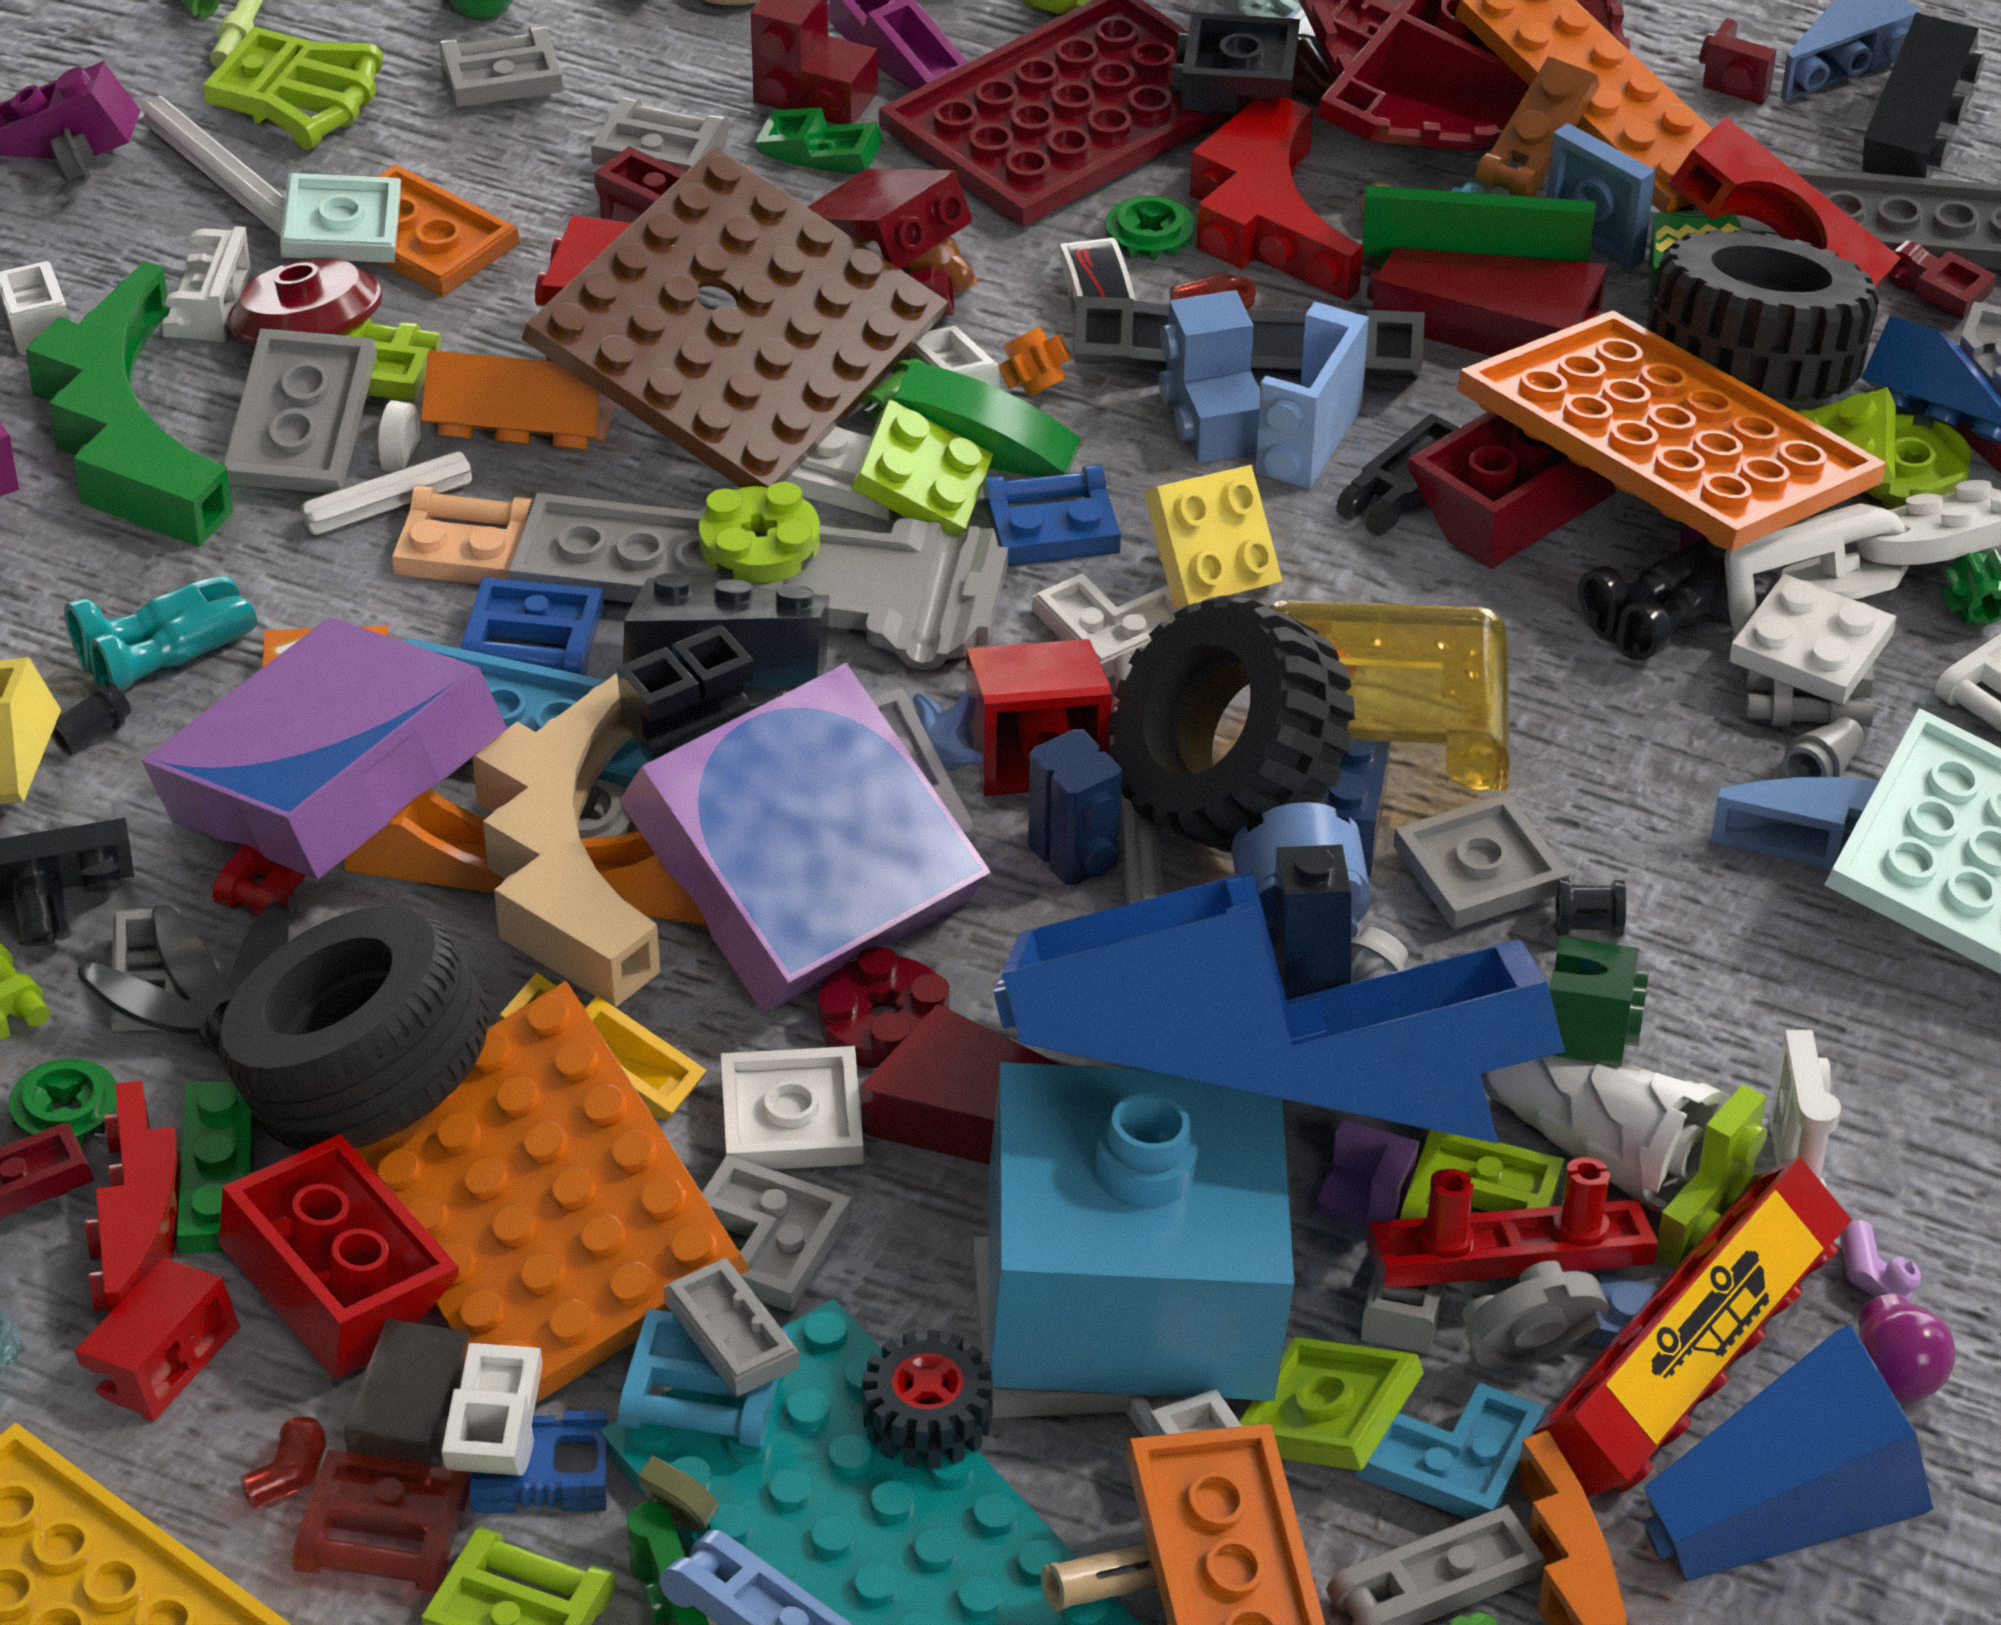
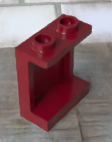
[807,168,972,269]

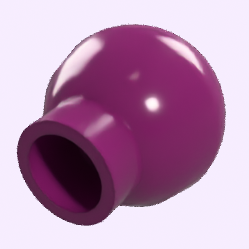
[1858,1294,1956,1402]

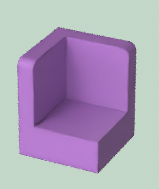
[1316,1120,1419,1227]

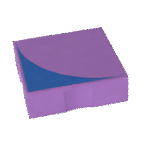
[141,617,507,880]

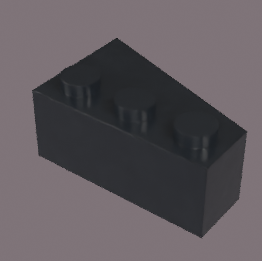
[1862,12,1985,178]

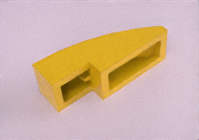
[497,972,707,1121]

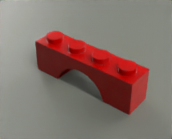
[1668,116,1901,290]

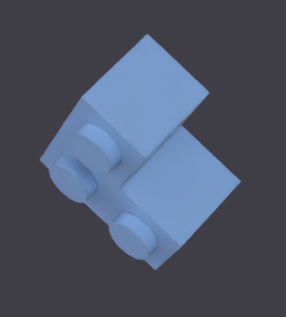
[1158,290,1260,464]

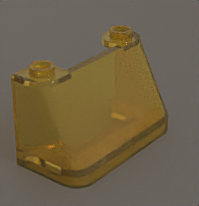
[1269,600,1510,791]

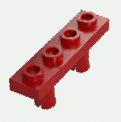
[1366,1157,1658,1288]

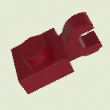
[1887,240,1996,320]

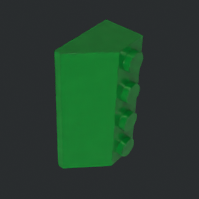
[1362,185,1596,269]

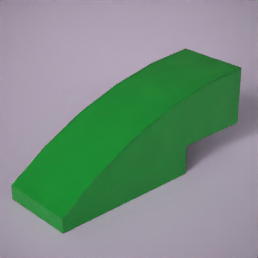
[895,361,1080,477]

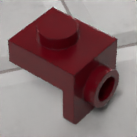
[1699,17,1777,105]

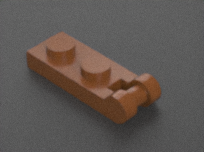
[1475,56,1600,197]

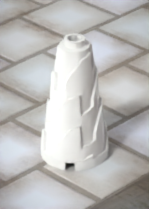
[1480,1056,1731,1215]

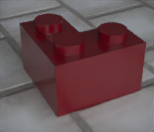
[750,0,878,125]

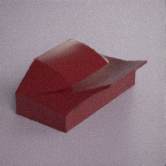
[594,146,686,223]

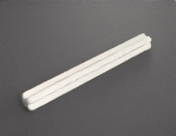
[141,96,286,236]

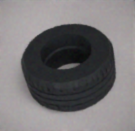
[219,906,490,1151]

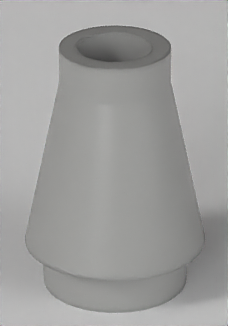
[1782,717,1865,778]

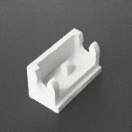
[162,226,251,342]

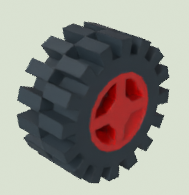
[862,1330,993,1469]

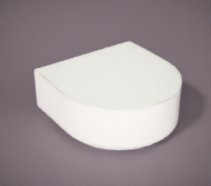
[378,400,421,472]

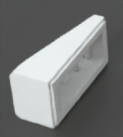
[0,261,69,355]
[907,326,1000,389]

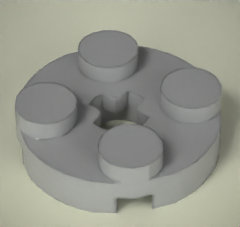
[1462,1260,1609,1370]

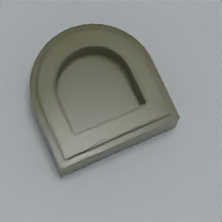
[638,1455,720,1532]

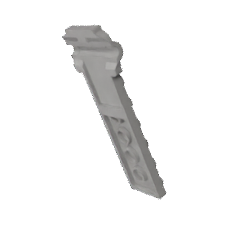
[509,492,1008,671]

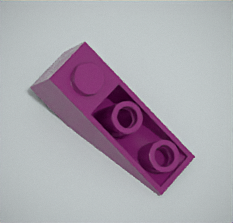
[0,61,140,159]

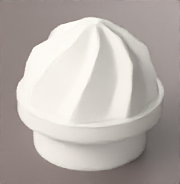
[1351,927,1408,983]

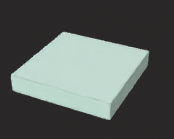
[280,173,401,263]

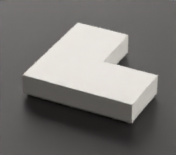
[1032,573,1186,677]

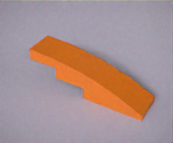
[1516,1430,1627,1625]

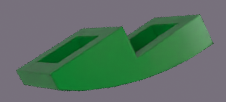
[755,107,883,172]

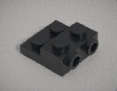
[1172,12,1300,114]

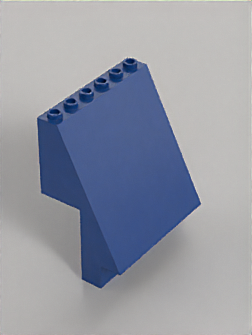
[993,871,1565,1144]

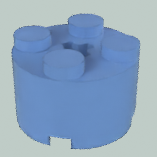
[1231,802,1371,938]

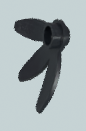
[77,902,289,1055]

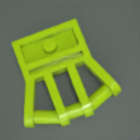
[203,26,383,150]

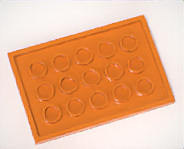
[1456,310,1887,551]
[355,981,750,1403]

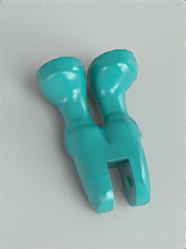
[64,576,257,692]

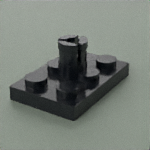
[0,818,134,947]

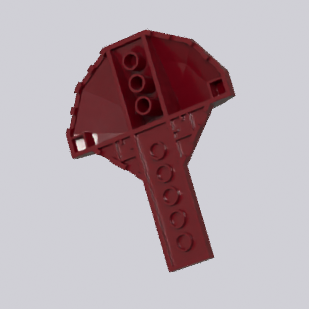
[1299,0,1631,152]

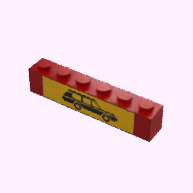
[1533,1156,1852,1498]

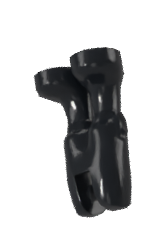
[1578,537,1757,660]

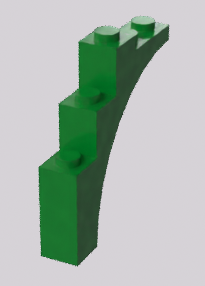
[25,261,233,547]

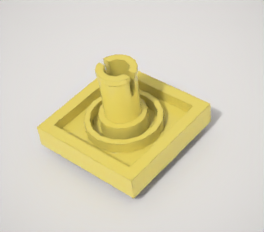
[1143,465,1283,609]

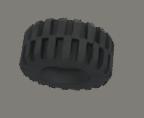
[1646,230,1879,401]
[1108,595,1355,853]

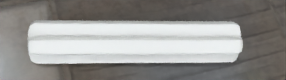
[302,451,472,535]

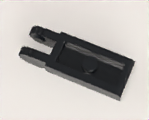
[1335,413,1459,536]

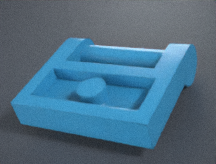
[618,1309,788,1448]

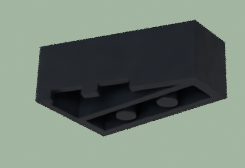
[623,573,830,688]

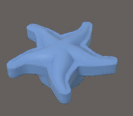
[913,693,984,772]

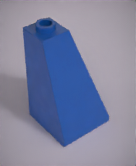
[1642,1324,1933,1581]

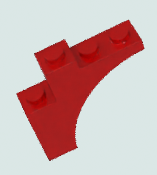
[1190,97,1363,301]

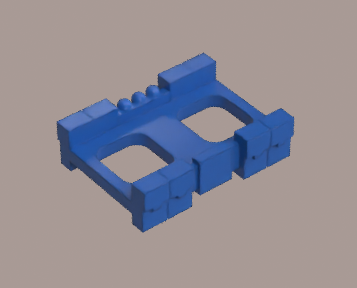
[469,1410,608,1514]

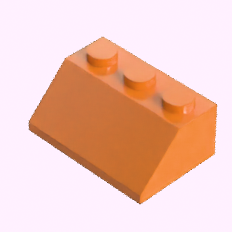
[421,350,616,451]

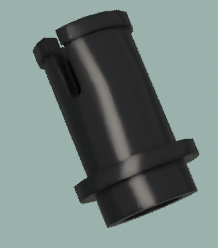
[51,683,131,755]

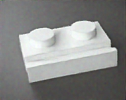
[784,427,893,520]

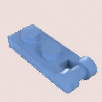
[659,1530,852,1625]

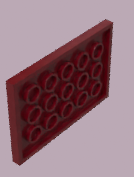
[879,0,1257,227]

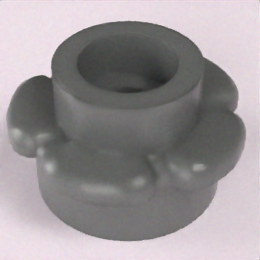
[50,128,97,181]

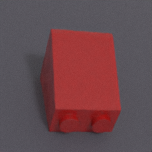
[966,639,1112,796]

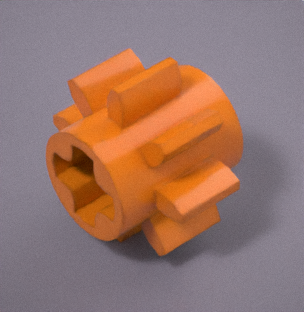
[998,326,1072,397]

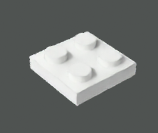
[1729,574,1897,706]
[721,1046,864,1169]

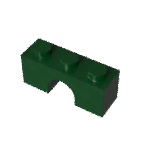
[1549,936,1649,1066]

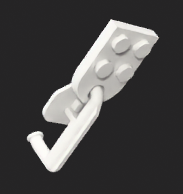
[1725,480,2001,641]

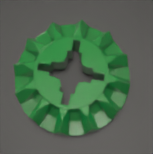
[1106,196,1195,261]
[9,1058,117,1146]

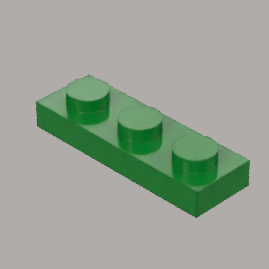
[177,1080,255,1254]

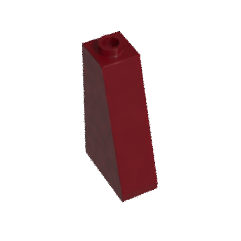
[1367,247,1607,357]
[861,1004,1061,1165]

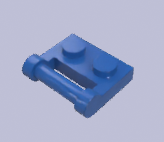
[983,464,1121,566]
[461,577,604,676]

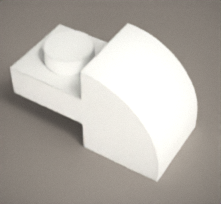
[442,1343,543,1476]

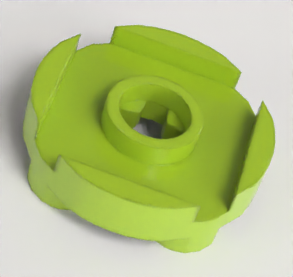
[1865,414,1971,510]
[699,482,820,583]

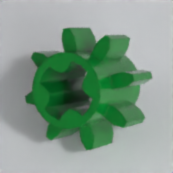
[1941,550,2001,625]

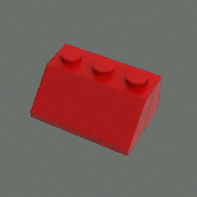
[219,1134,459,1380]

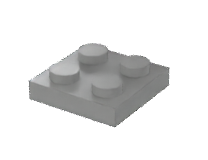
[1393,793,1570,930]

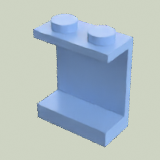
[1256,302,1369,490]

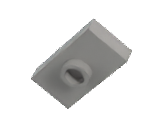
[664,1257,799,1397]

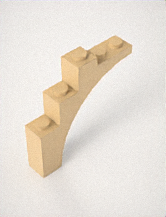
[473,673,660,1008]

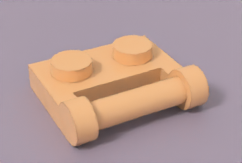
[392,485,534,585]

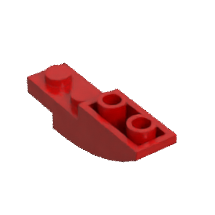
[85,1080,181,1314]

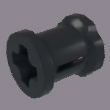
[1555,878,1626,937]

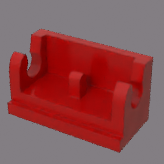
[74,1257,240,1422]

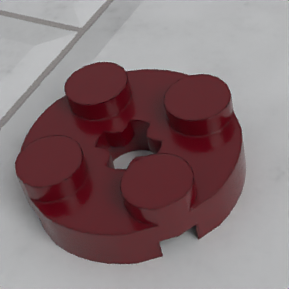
[818,946,950,1068]

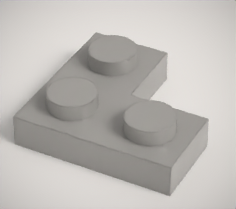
[702,1154,852,1312]

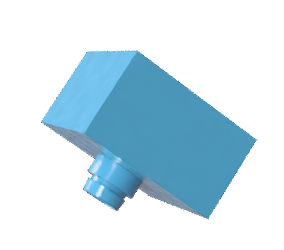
[988,1062,1294,1401]

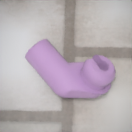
[1839,1220,1921,1301]

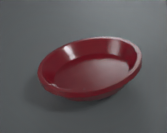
[228,258,382,347]

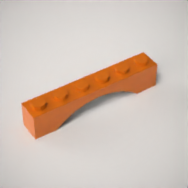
[344,789,707,925]

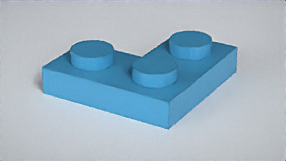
[1356,1382,1546,1520]

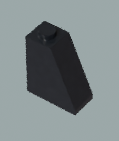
[1270,844,1352,1000]

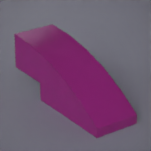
[828,0,968,89]

